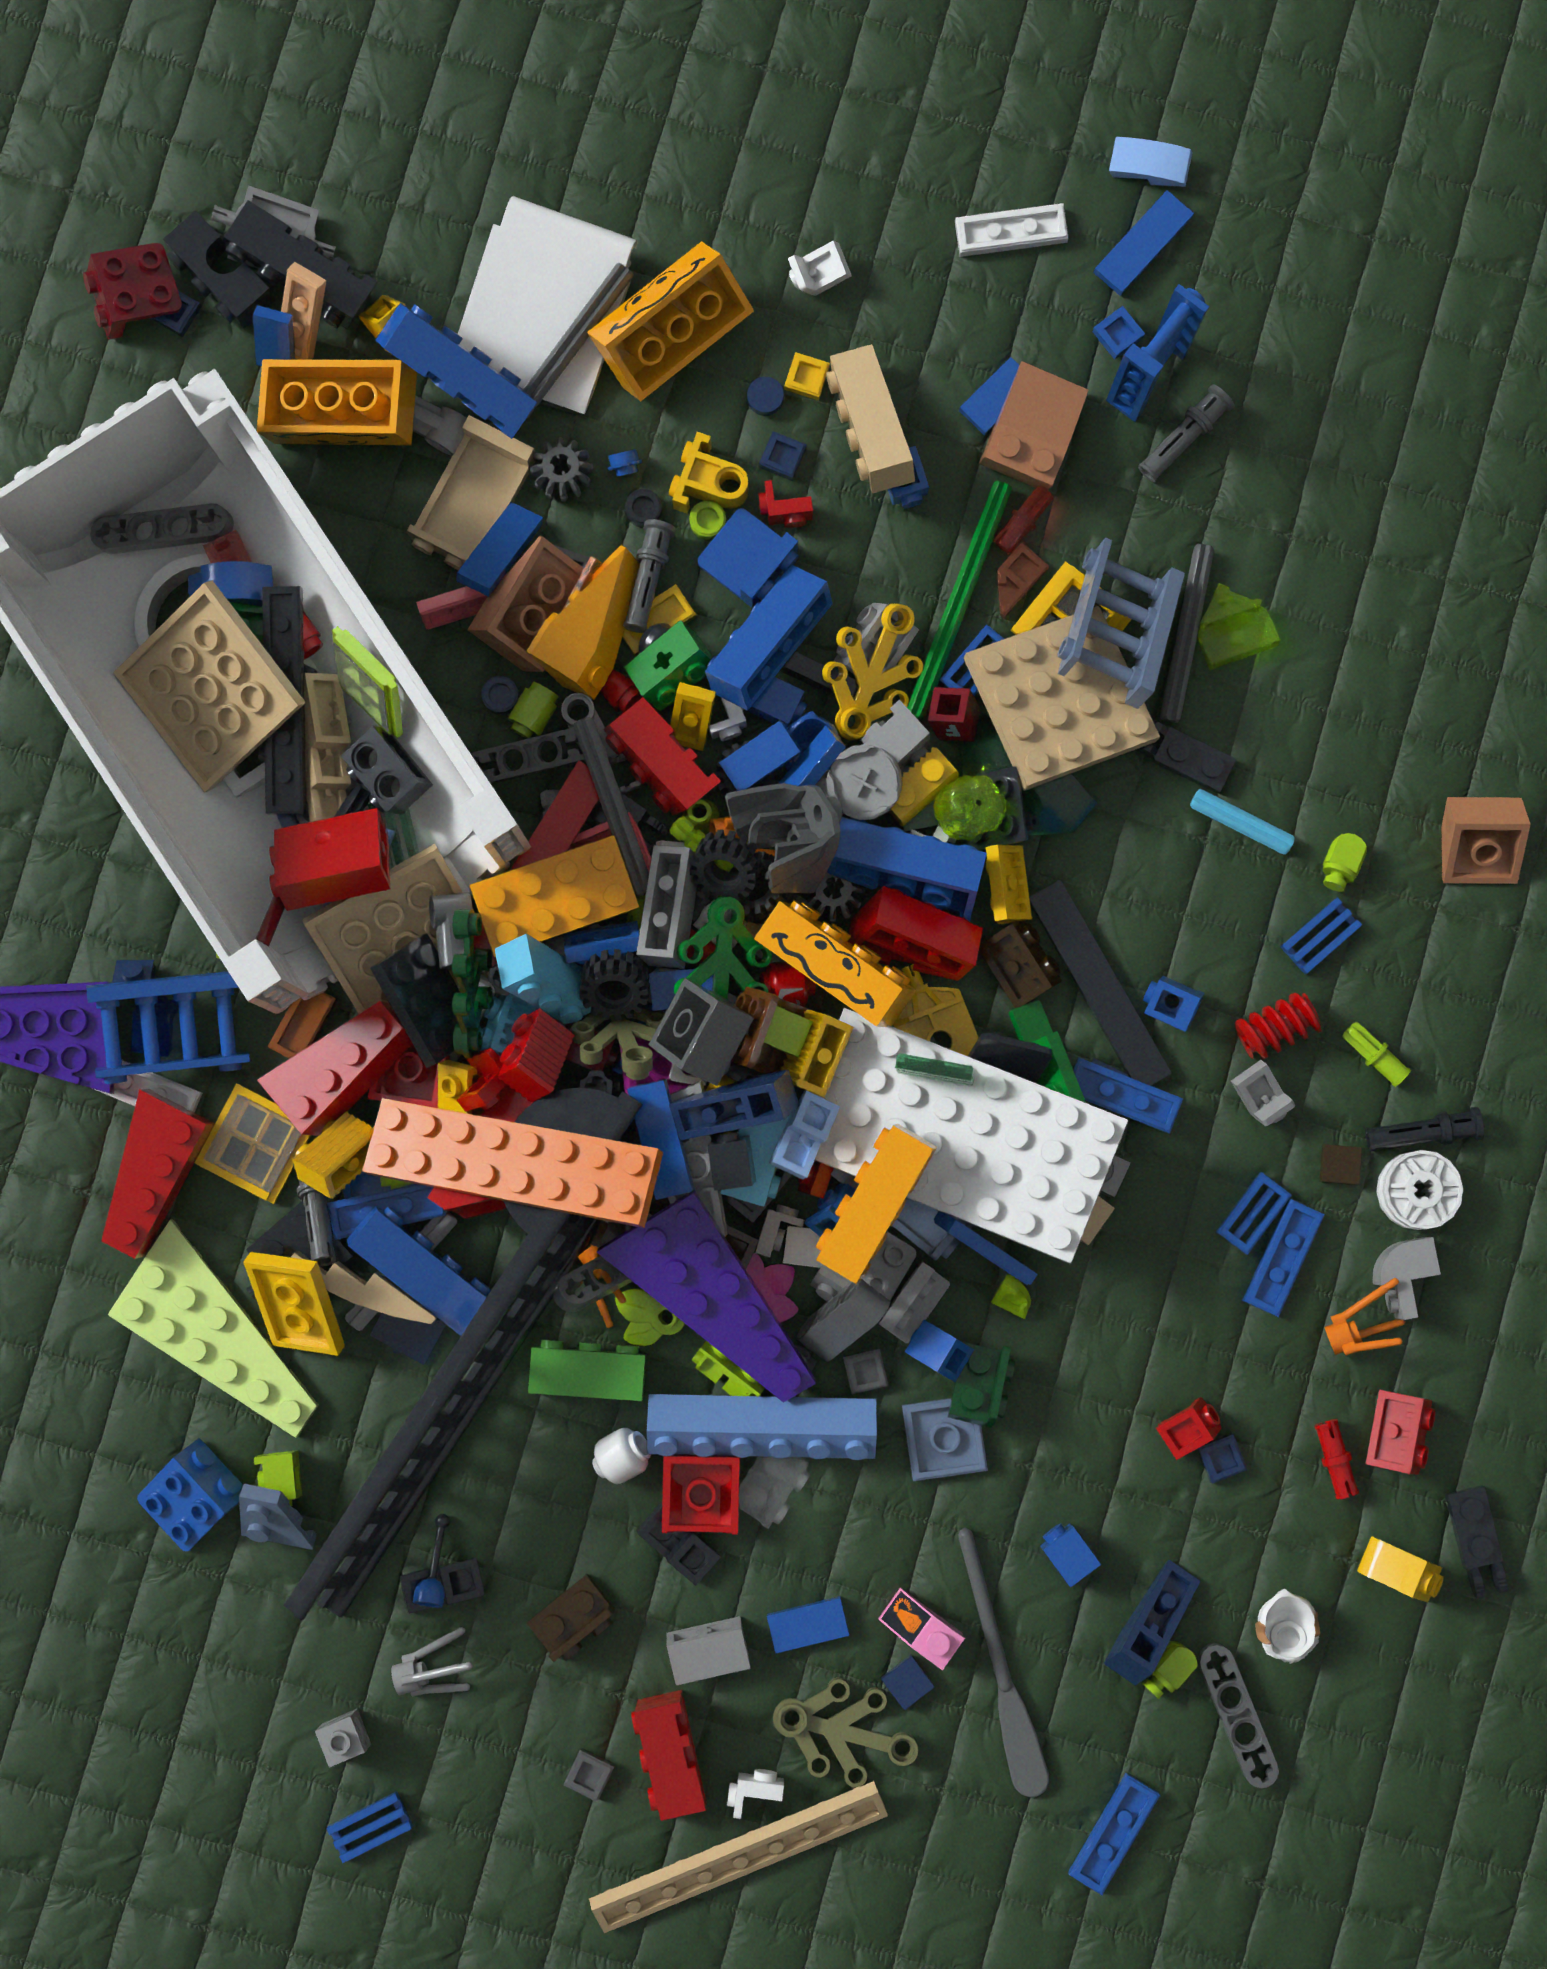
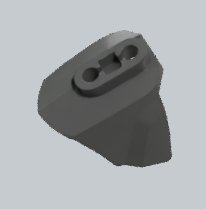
[725,783,842,894]

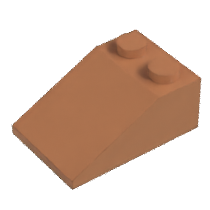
[979,361,1089,492]
[468,536,592,672]

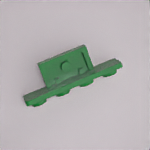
[1009,1000,1086,1102]

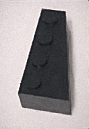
[222,200,377,329]

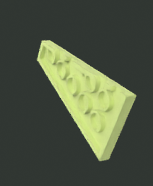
[108,1219,319,1438]

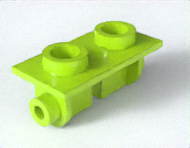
[691,1341,765,1397]

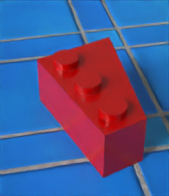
[848,886,983,981]
[631,1690,707,1821]

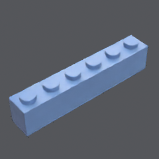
[647,1394,877,1460]

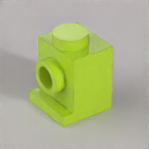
[254,1450,303,1506]

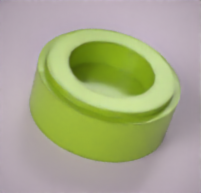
[689,501,726,540]

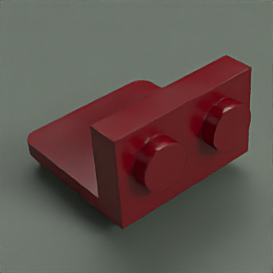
[83,243,182,340]

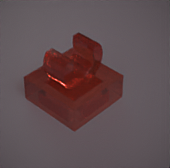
[202,530,253,563]

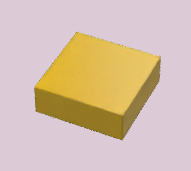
[784,352,830,401]

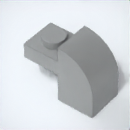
[1373,1237,1441,1320]

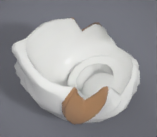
[1255,1589,1320,1664]

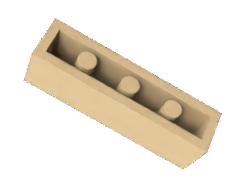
[826,344,915,494]

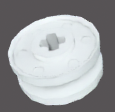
[1376,1150,1463,1230]

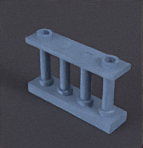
[1057,537,1185,709]

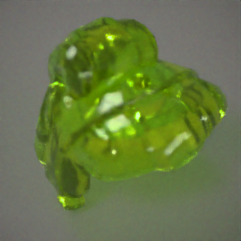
[933,775,1006,841]

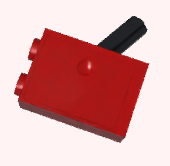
[269,785,391,911]

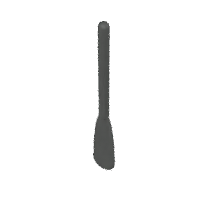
[958,1528,1049,1797]

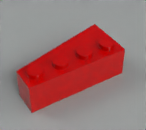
[101,1089,215,1259]

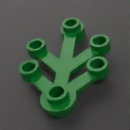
[674,897,772,999]

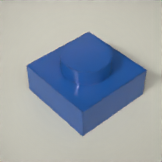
[1092,306,1145,360]

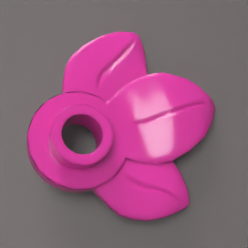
[746,1253,798,1322]

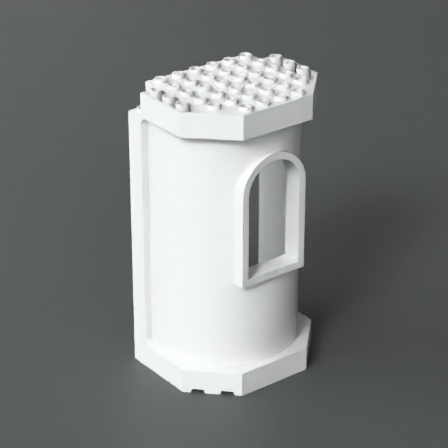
[0,369,531,1014]

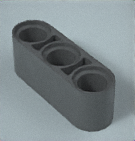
[796,1279,890,1362]

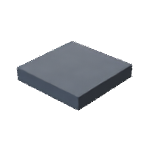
[902,1398,988,1481]

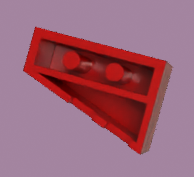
[603,697,721,815]

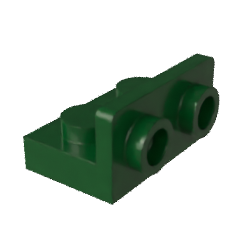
[948,1342,1015,1428]

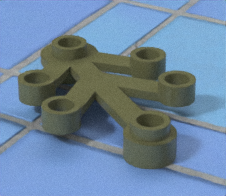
[572,987,665,1080]
[773,1677,918,1788]

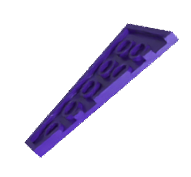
[0,982,114,1094]
[597,1190,816,1403]

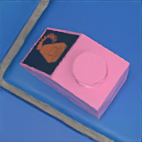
[878,1588,965,1670]

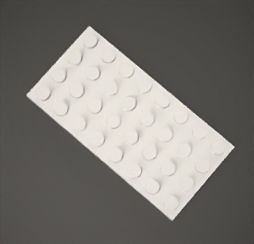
[815,1008,1128,1264]

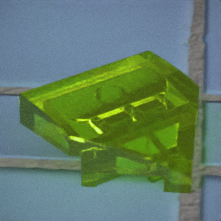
[1197,583,1280,670]

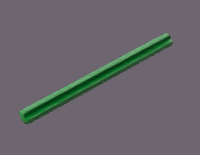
[907,480,1012,721]

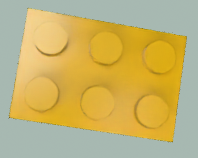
[243,1252,345,1356]

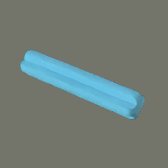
[1190,789,1295,854]

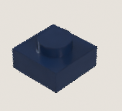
[112,960,156,983]

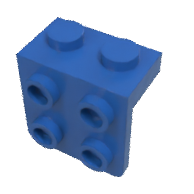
[698,508,799,608]
[137,1438,243,1551]

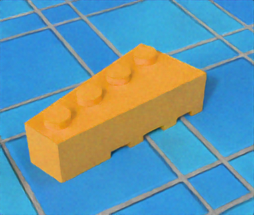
[815,1123,937,1284]

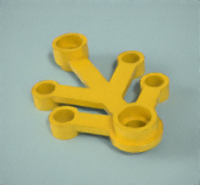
[822,603,923,740]

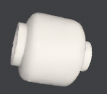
[593,1428,651,1484]

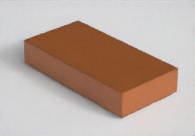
[268,992,338,1059]

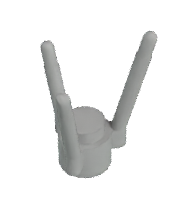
[391,1627,473,1697]

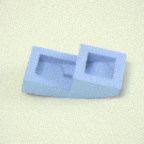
[1109,137,1192,187]
[769,1090,840,1179]

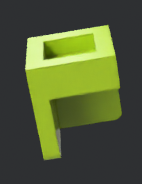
[764,1006,813,1057]

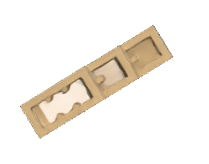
[304,673,351,822]
[291,1251,437,1324]

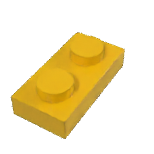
[670,682,716,751]

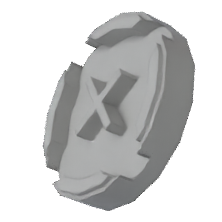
[826,745,903,820]

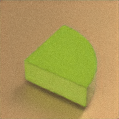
[991,1273,1031,1319]

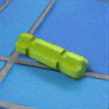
[670,817,734,872]

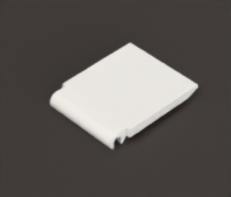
[458,196,637,414]

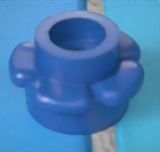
[607,449,642,477]

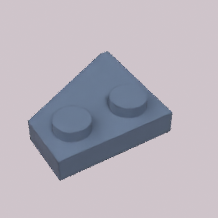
[239,1484,316,1550]

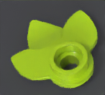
[615,1288,685,1346]

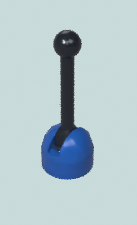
[413,1514,450,1608]

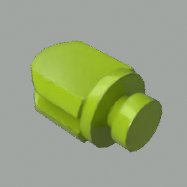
[1322,833,1367,892]
[1142,1641,1198,1699]

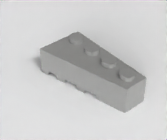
[816,699,930,818]

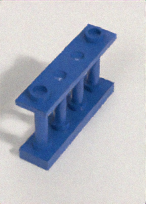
[1106,284,1209,422]
[86,971,250,1084]

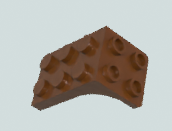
[731,986,813,1074]

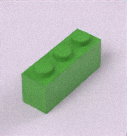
[528,1340,647,1401]

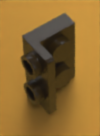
[979,920,1062,1008]
[527,1574,615,1662]

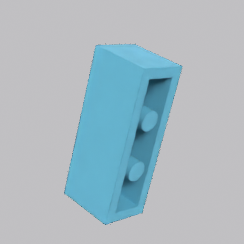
[495,934,591,1024]
[720,1093,799,1207]

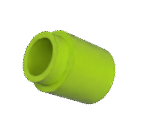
[508,682,558,739]

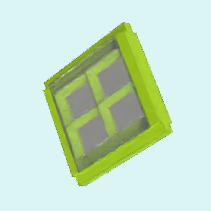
[332,626,403,738]

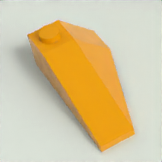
[526,545,640,700]

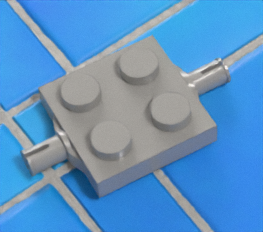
[211,185,336,268]

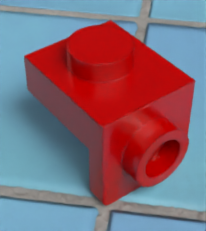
[758,480,813,528]
[457,1048,507,1112]

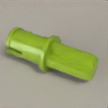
[1343,1022,1411,1087]

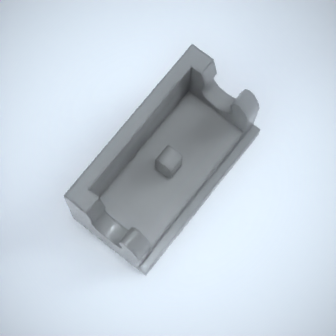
[666,1616,751,1685]

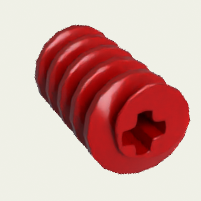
[1235,992,1322,1060]

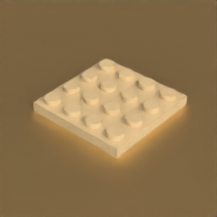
[113,580,306,792]
[964,606,1160,791]
[302,844,489,1014]

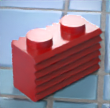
[498,1008,575,1102]

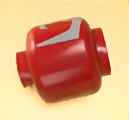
[759,961,816,1007]

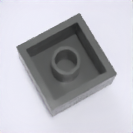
[649,978,754,1086]

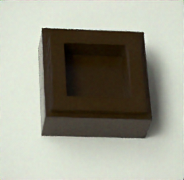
[1319,1144,1362,1185]

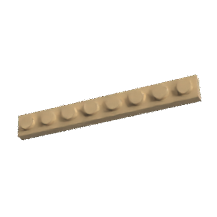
[589,1781,888,1933]

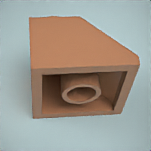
[1441,797,1531,884]

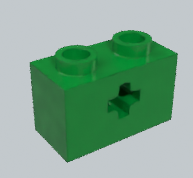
[624,620,713,712]

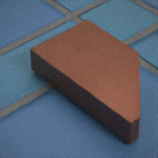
[997,543,1049,619]

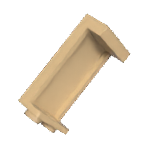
[407,415,535,570]

